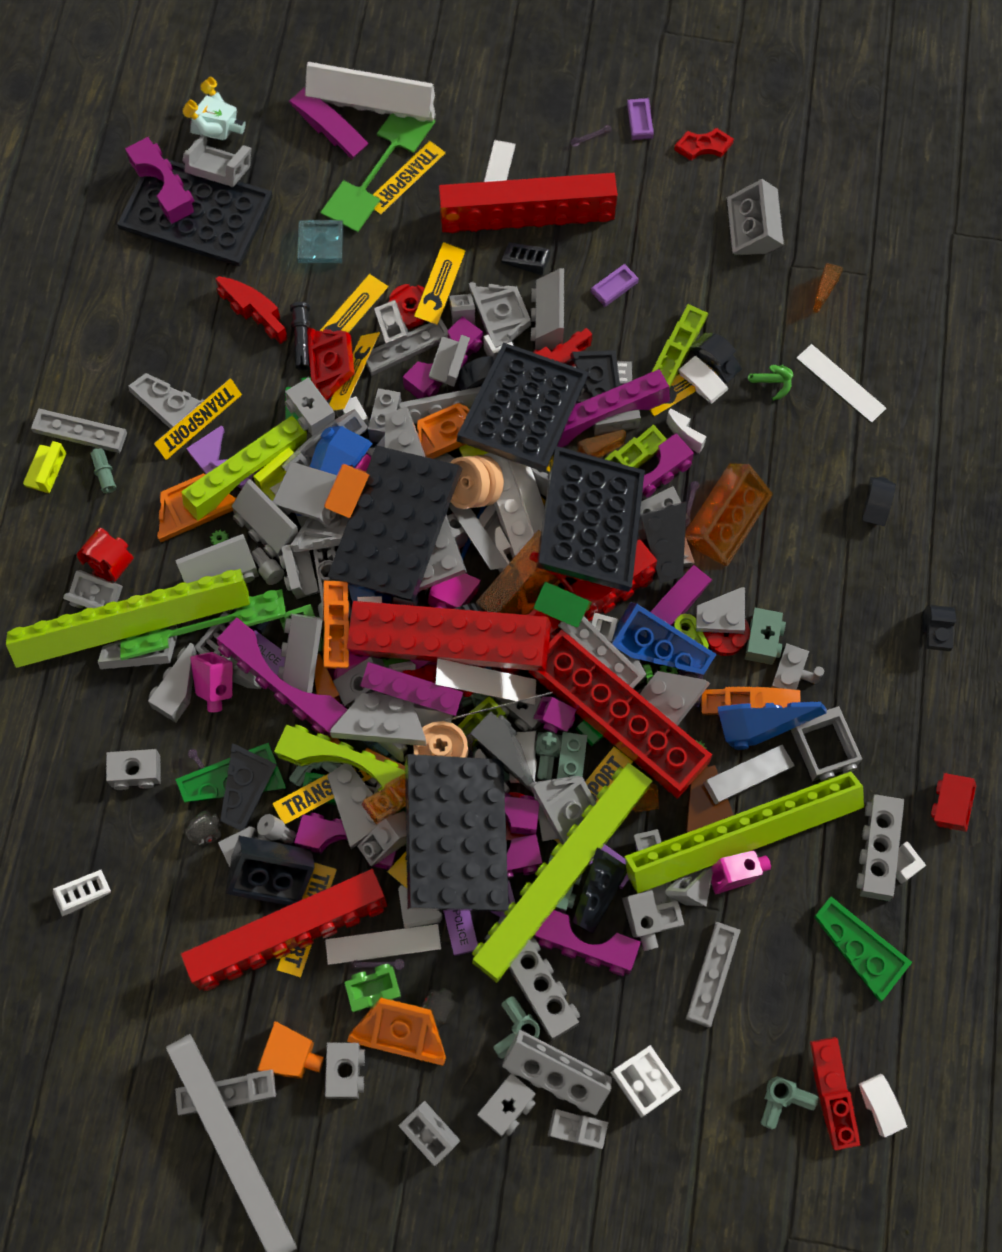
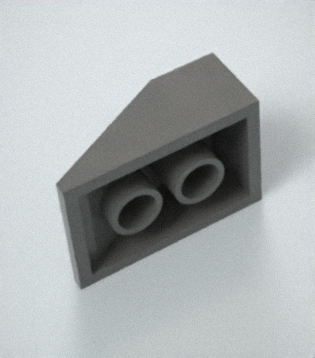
[470,712,534,795]

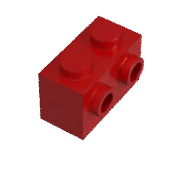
[931,773,976,832]

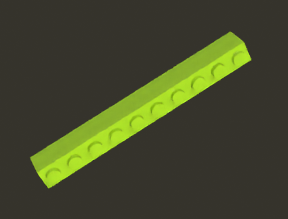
[6,569,250,668]
[472,763,652,983]
[625,771,864,893]

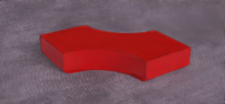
[674,128,734,161]

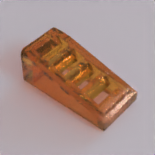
[813,263,843,313]
[577,429,626,458]

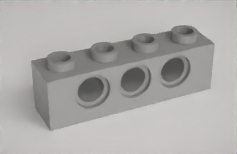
[856,794,904,901]
[509,937,580,1041]
[502,1030,612,1115]

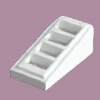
[53,870,111,916]

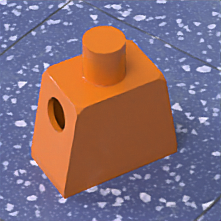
[258,1022,324,1079]

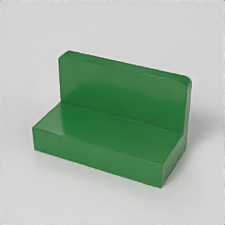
[534,582,592,628]

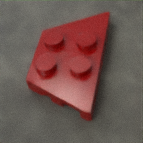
[307,328,355,401]

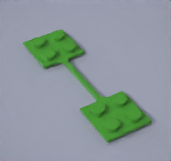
[321,113,435,232]
[120,589,286,660]

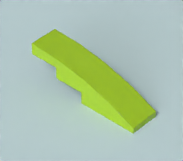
[652,304,708,388]
[605,424,667,468]

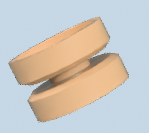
[450,455,504,509]
[413,721,468,758]

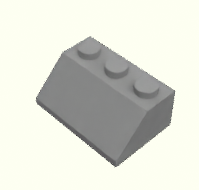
[727,179,784,255]
[531,268,564,350]
[232,479,298,561]
[175,534,259,583]
[278,613,322,693]

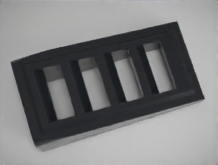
[501,243,550,276]

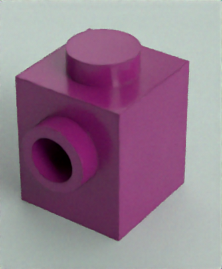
[533,696,577,734]

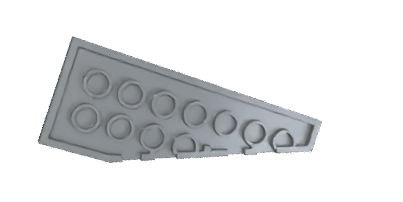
[385,406,467,599]

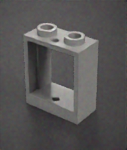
[791,706,862,782]

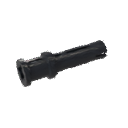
[290,302,311,370]

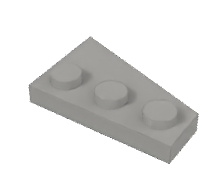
[129,373,204,429]
[98,625,178,669]
[327,764,389,849]

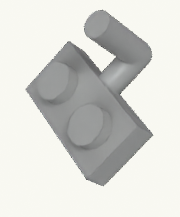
[771,643,824,690]

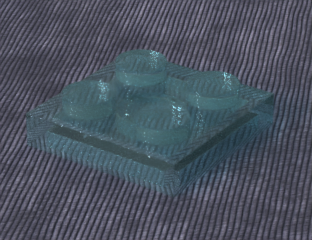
[298,220,343,263]

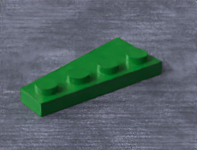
[176,743,286,803]
[814,897,912,1002]

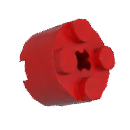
[77,528,134,582]

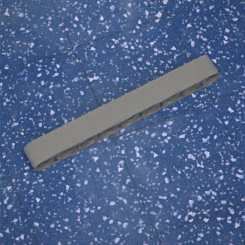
[166,1034,297,1252]

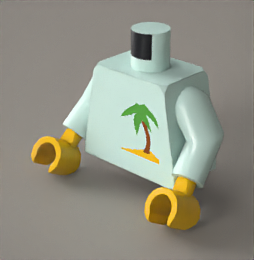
[183,77,245,140]

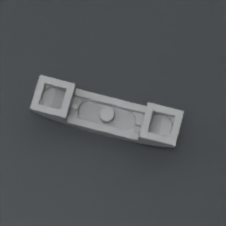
[282,409,368,472]
[634,829,684,932]
[175,1070,276,1115]

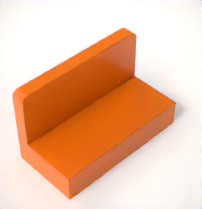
[324,464,369,518]

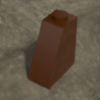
[685,765,734,833]

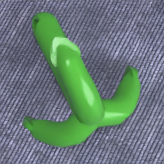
[748,365,793,401]

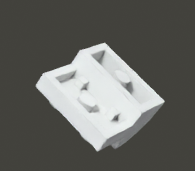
[611,1045,681,1118]

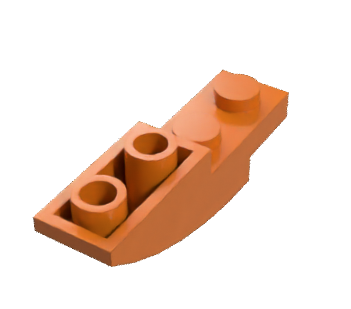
[702,687,801,715]

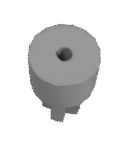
[251,547,285,585]
[257,814,296,844]

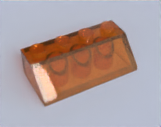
[685,463,773,566]
[476,530,561,615]

